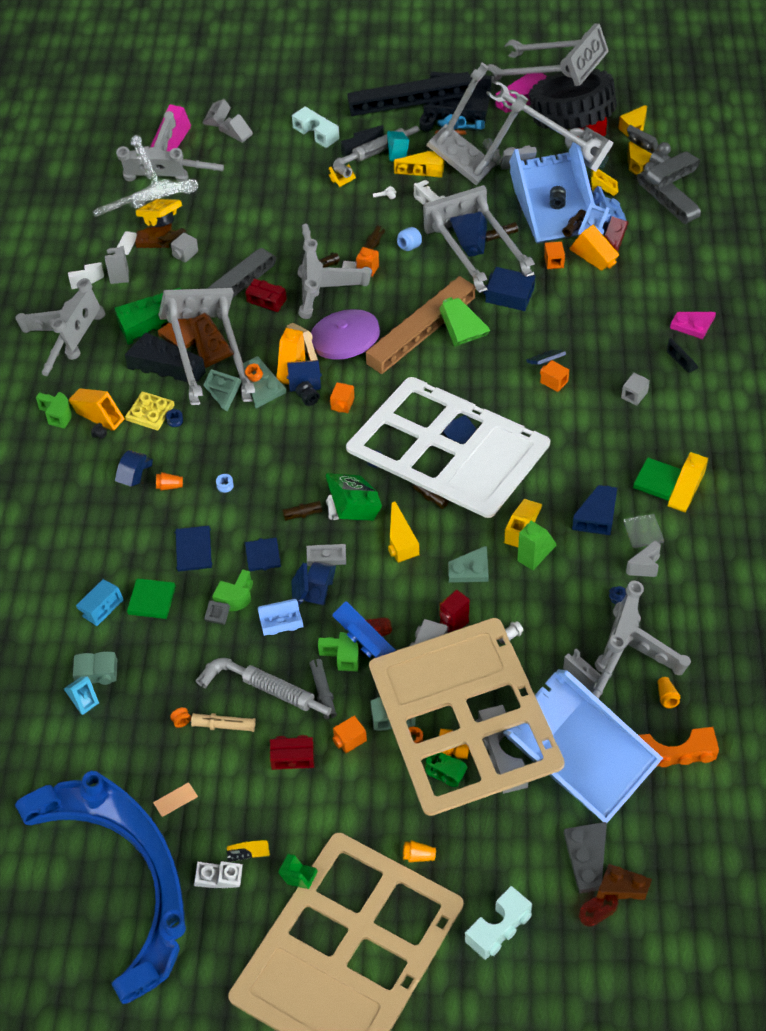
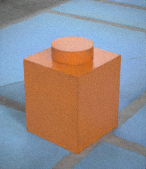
[544,241,565,269]
[356,247,379,277]
[540,360,569,392]
[330,382,355,413]
[332,716,367,754]

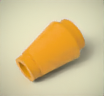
[657,677,680,708]
[403,840,436,862]

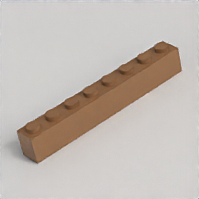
[366,276,475,374]

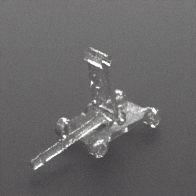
[92,135,198,217]

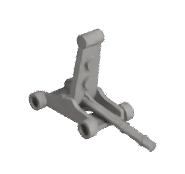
[116,111,224,183]
[298,224,372,319]
[15,278,105,376]
[592,581,691,699]

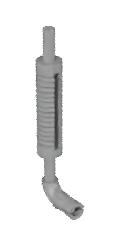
[333,126,419,178]
[196,658,332,716]

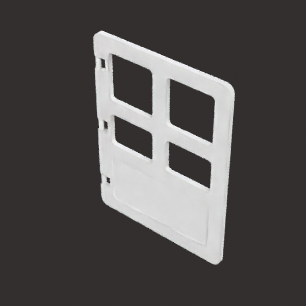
[346,377,550,518]

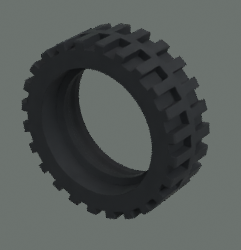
[529,69,617,130]

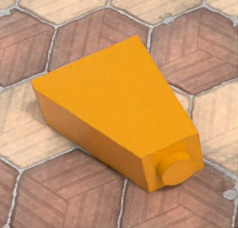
[569,225,619,271]
[277,328,306,385]
[68,388,125,431]

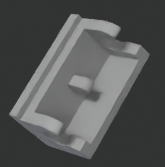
[105,246,129,284]
[563,649,602,693]

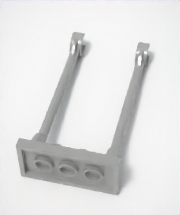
[487,23,609,86]
[426,62,528,186]
[487,81,613,172]
[423,185,534,292]
[159,288,255,405]

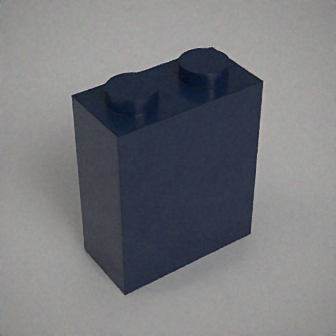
[483,267,536,311]

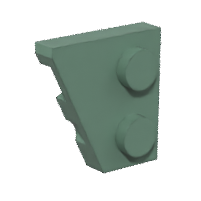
[204,369,242,411]
[448,546,488,582]

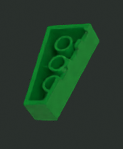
[114,288,181,345]

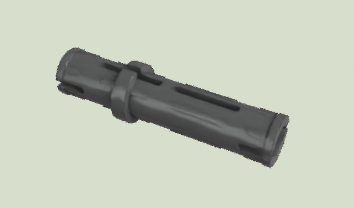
[309,659,337,719]

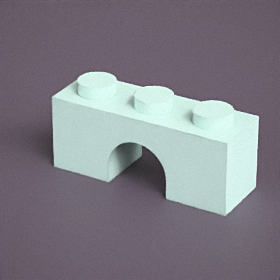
[292,107,339,148]
[465,886,532,960]

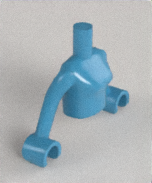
[437,114,485,129]

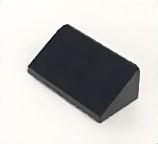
[667,338,698,373]

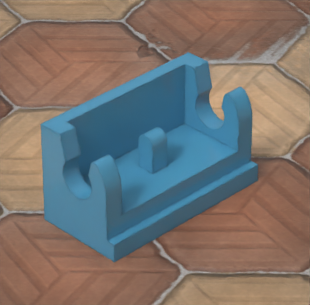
[76,579,124,626]

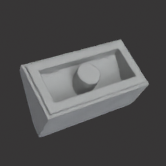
[203,99,230,127]

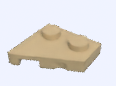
[287,323,318,361]

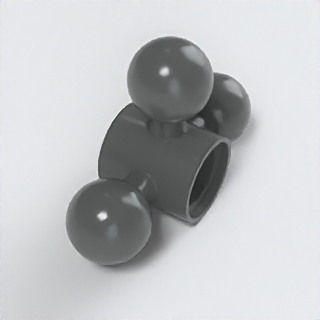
[644,142,671,174]

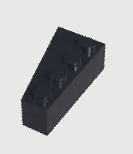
[125,332,206,383]

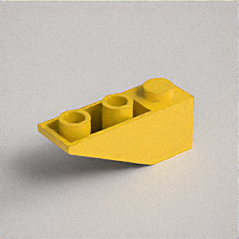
[394,151,445,178]
[505,499,542,547]

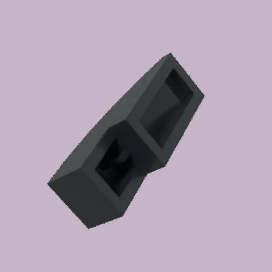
[341,125,384,157]

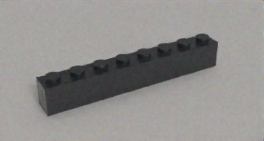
[347,72,473,116]

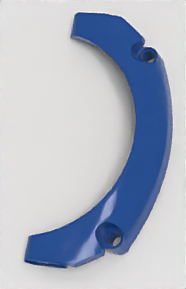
[15,771,186,1004]

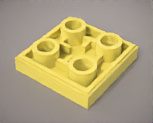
[125,391,175,431]

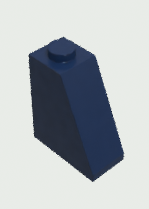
[450,212,488,257]
[572,485,617,535]

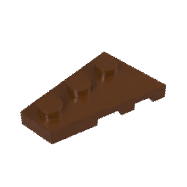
[191,313,234,368]

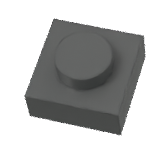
[204,601,230,625]

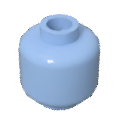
[397,227,422,251]

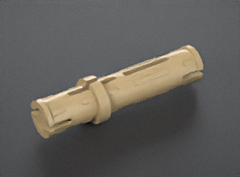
[191,713,256,732]

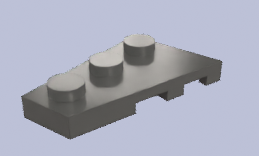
[563,822,607,894]

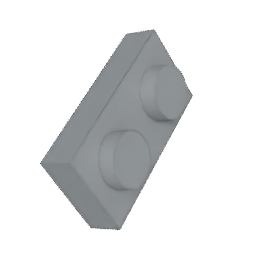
[307,544,346,566]

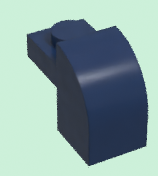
[115,450,153,487]
[304,561,336,605]

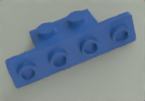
[333,602,396,658]

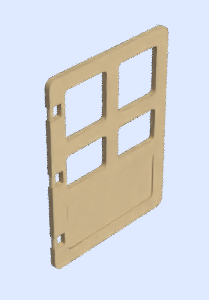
[369,618,565,816]
[229,833,463,1031]

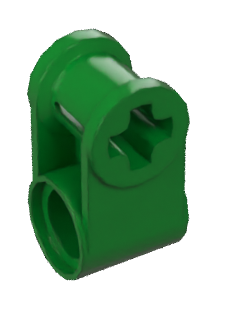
[425,752,467,787]

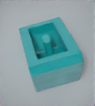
[387,131,409,162]

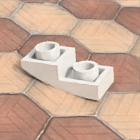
[68,262,104,289]
[194,861,243,888]

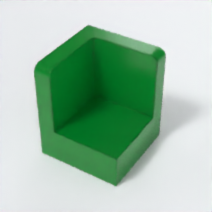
[278,854,318,889]

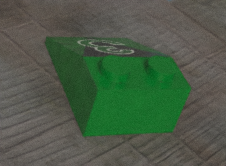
[325,473,382,521]

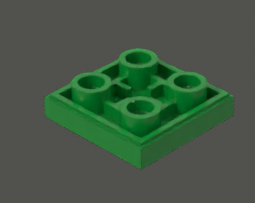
[633,457,682,501]
[127,578,176,619]

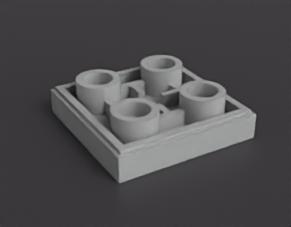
[501,146,537,170]

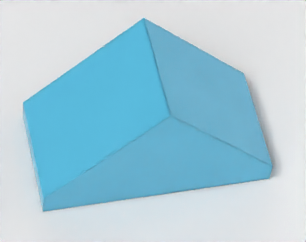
[64,676,99,715]

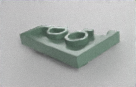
[243,356,286,408]

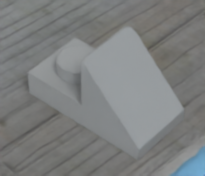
[219,114,253,143]
[626,540,661,577]

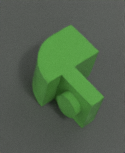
[36,392,72,429]
[213,570,253,611]
[318,632,359,671]

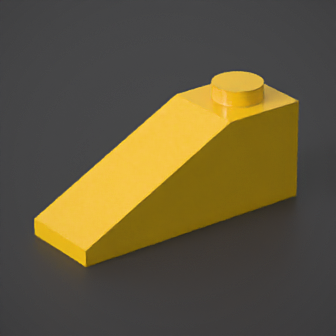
[668,452,708,513]
[388,502,419,563]

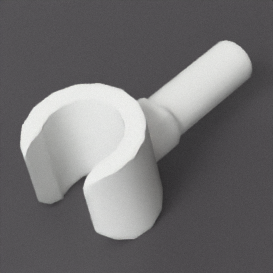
[373,186,396,199]

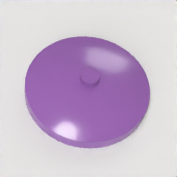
[311,309,380,359]

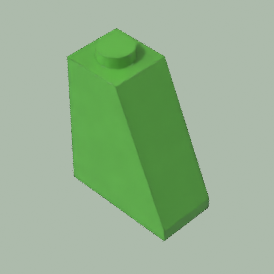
[439,297,490,347]
[517,521,556,570]

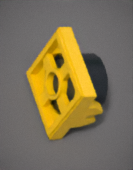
[135,199,182,227]

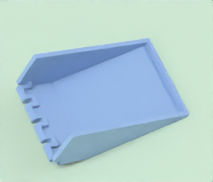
[509,142,595,243]
[503,669,663,822]

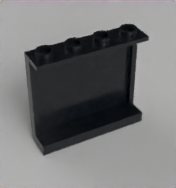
[424,71,492,123]

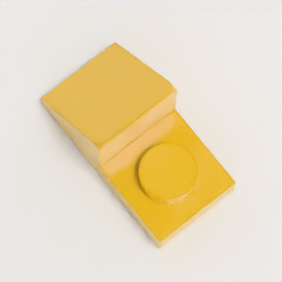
[591,169,618,196]

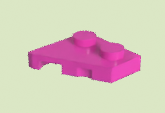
[670,312,716,339]

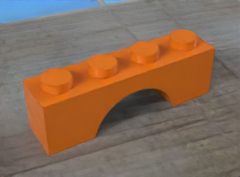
[638,727,719,767]

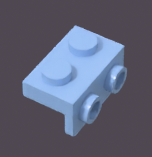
[577,203,611,236]
[258,599,303,635]

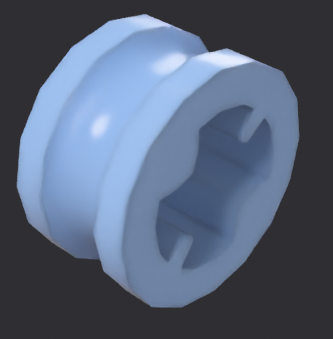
[216,474,234,493]

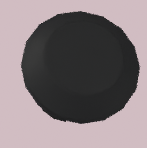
[91,423,107,439]

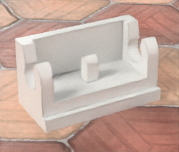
[414,180,445,204]

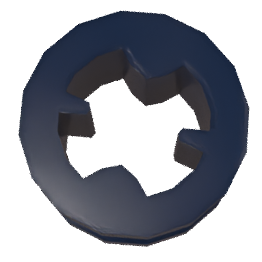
[166,409,183,427]

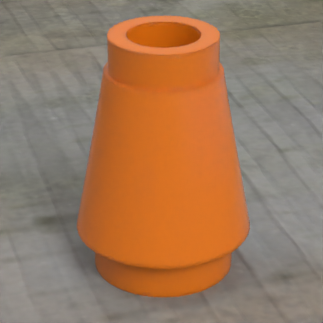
[156,472,183,491]

